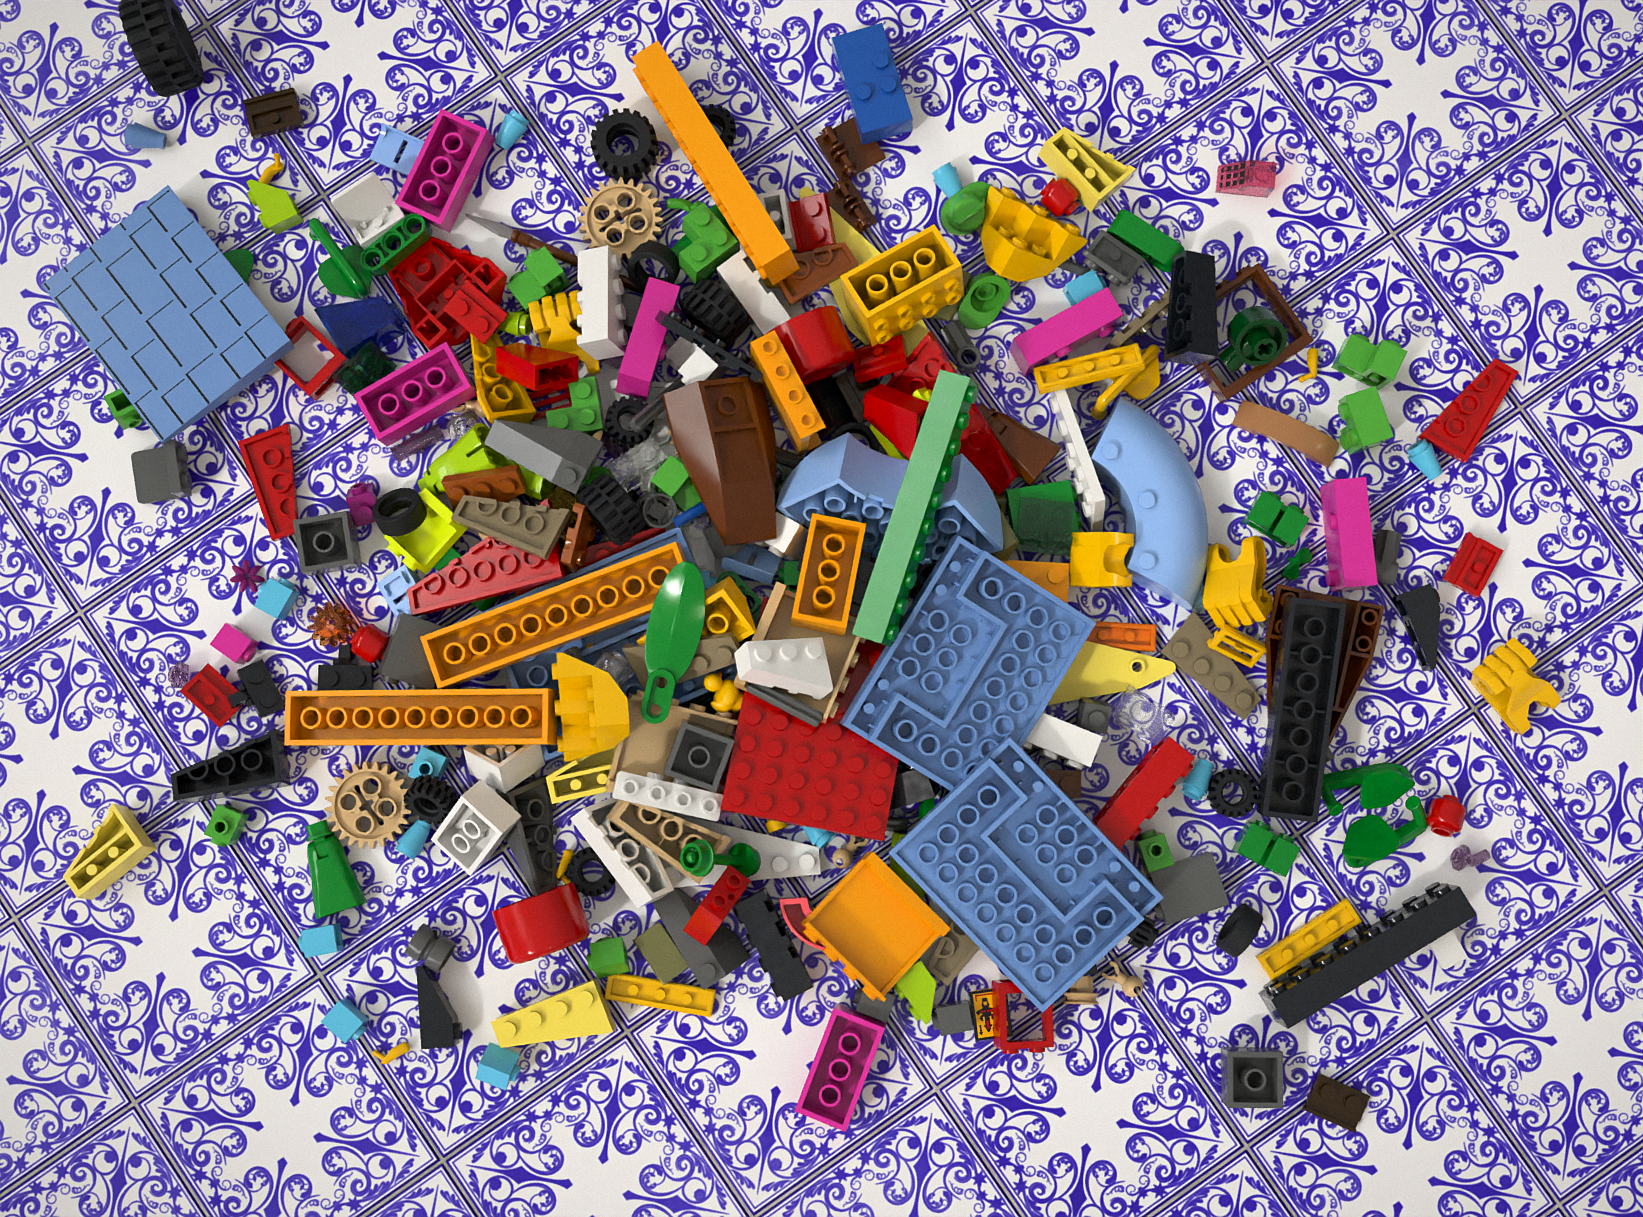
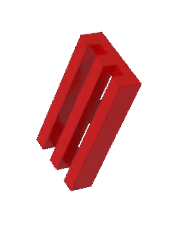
[528,384,572,422]

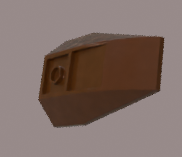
[662,376,776,547]
[1265,584,1385,749]

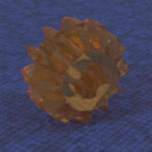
[307,602,354,648]

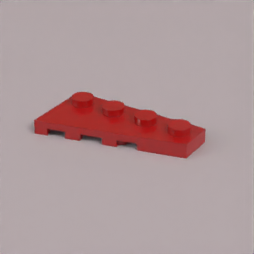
[1418,358,1518,464]
[237,424,299,542]

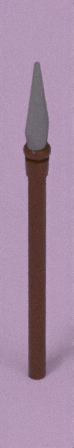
[465,214,644,295]

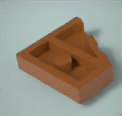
[560,503,596,573]

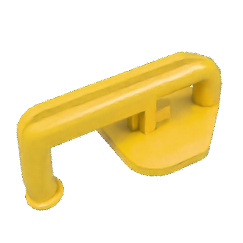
[1091,344,1160,420]

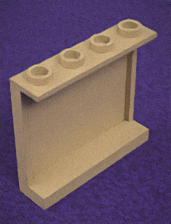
[734,581,866,724]
[605,690,738,793]

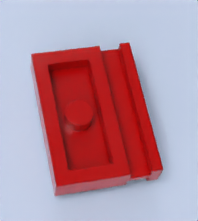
[788,192,836,254]
[443,279,510,344]
[853,334,909,384]
[1441,532,1504,598]
[180,663,244,728]

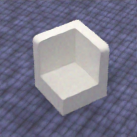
[1425,930,1468,970]

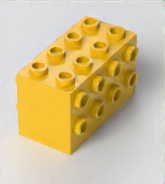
[840,224,964,347]

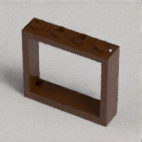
[1194,263,1314,404]

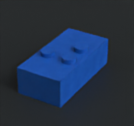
[832,23,913,145]

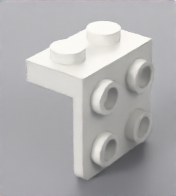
[331,172,405,250]

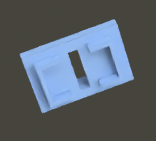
[369,123,425,176]
[720,544,782,585]
[376,564,427,619]

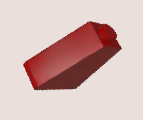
[496,342,579,391]
[863,384,929,460]

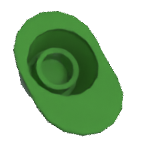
[940,182,991,236]
[958,270,1011,330]

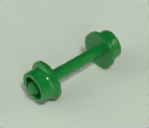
[680,839,761,878]

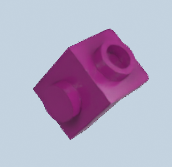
[346,482,377,527]

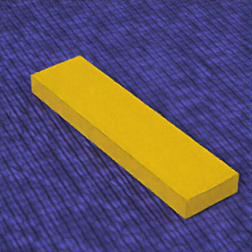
[1033,343,1145,395]
[1255,898,1362,981]
[604,973,716,1017]

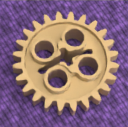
[577,177,664,263]
[324,761,412,849]

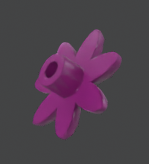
[230,559,265,592]

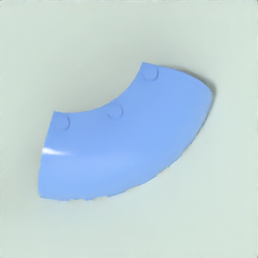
[1089,396,1208,610]
[776,432,1004,564]

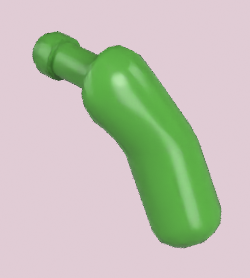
[666,198,702,213]

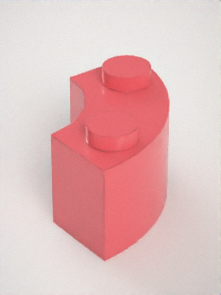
[779,896,825,950]

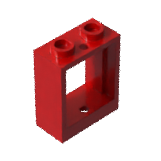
[274,315,353,401]
[683,865,751,946]
[992,979,1054,1054]

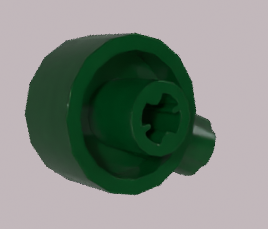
[1219,306,1287,372]

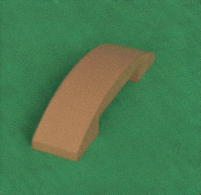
[1231,400,1340,468]

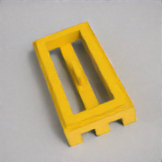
[1207,623,1266,668]

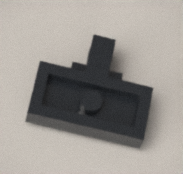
[317,645,374,691]
[227,659,285,720]

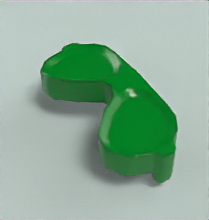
[1281,547,1312,580]

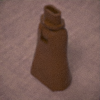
[978,403,1062,486]

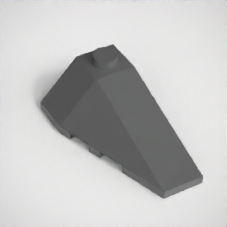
[484,419,604,494]
[495,775,557,896]
[651,887,751,990]

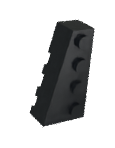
[1163,250,1219,366]
[171,729,291,805]
[734,887,814,1002]

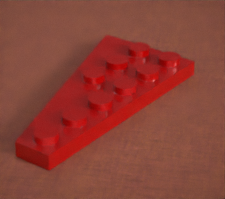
[886,330,1018,496]

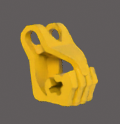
[528,290,601,375]
[1069,532,1134,588]
[1203,535,1273,628]
[1470,637,1561,735]

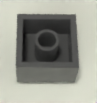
[293,511,362,576]
[663,719,735,793]
[1221,1047,1283,1108]

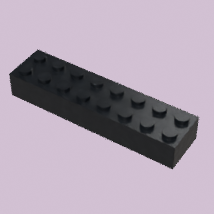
[1256,596,1347,823]
[1258,882,1477,1029]

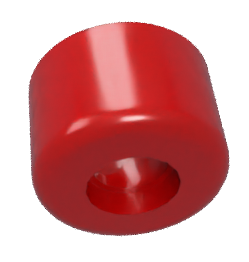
[765,306,856,387]
[491,882,590,965]

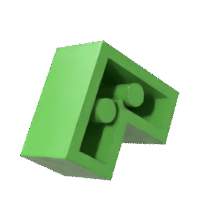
[679,202,738,285]
[506,246,571,315]
[1331,334,1408,391]
[546,376,606,436]
[1338,386,1394,455]
[650,455,702,521]

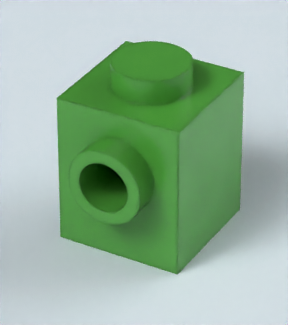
[103,389,144,430]
[204,804,250,847]
[1134,829,1174,873]
[587,937,630,979]

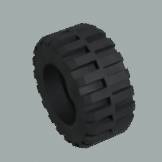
[118,0,205,97]

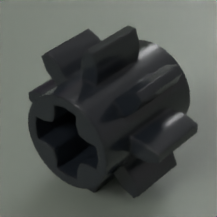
[1127,915,1159,950]

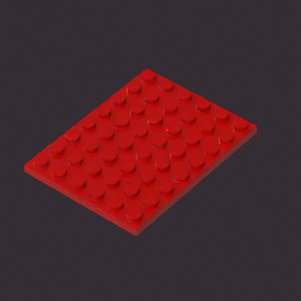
[720,597,900,842]

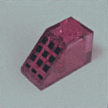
[1215,160,1277,198]

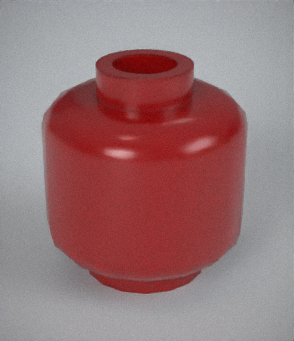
[1040,178,1079,217]
[349,623,390,663]
[1427,795,1466,837]

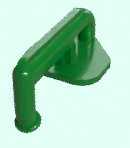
[309,218,374,300]
[1321,762,1415,816]
[1342,796,1428,868]

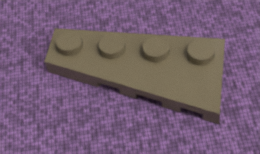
[1106,288,1170,350]
[451,495,572,560]
[1159,611,1261,720]
[622,632,740,691]
[927,919,980,986]

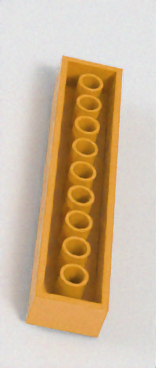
[631,41,800,285]
[420,542,687,689]
[284,688,558,746]

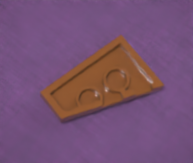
[776,242,859,307]
[441,465,528,510]

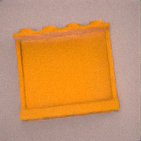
[750,330,826,456]
[801,851,951,1002]

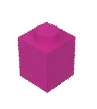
[210,623,259,664]

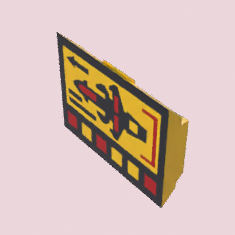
[969,988,1013,1041]

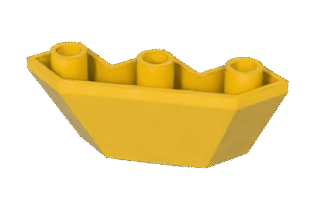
[981,186,1088,282]
[552,652,630,762]

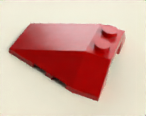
[388,236,507,350]

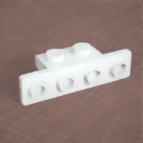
[612,771,723,821]

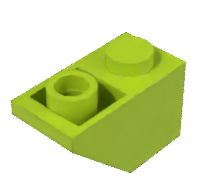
[246,179,304,235]
[893,958,936,1024]

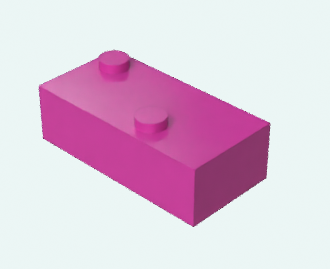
[395,109,495,233]
[616,277,681,401]
[1009,287,1124,377]
[354,342,477,447]
[1320,477,1378,592]
[795,1003,887,1132]

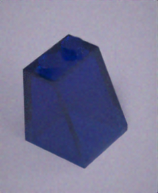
[314,297,408,365]

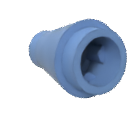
[125,122,167,149]

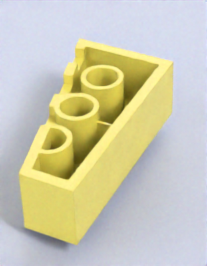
[491,977,616,1048]

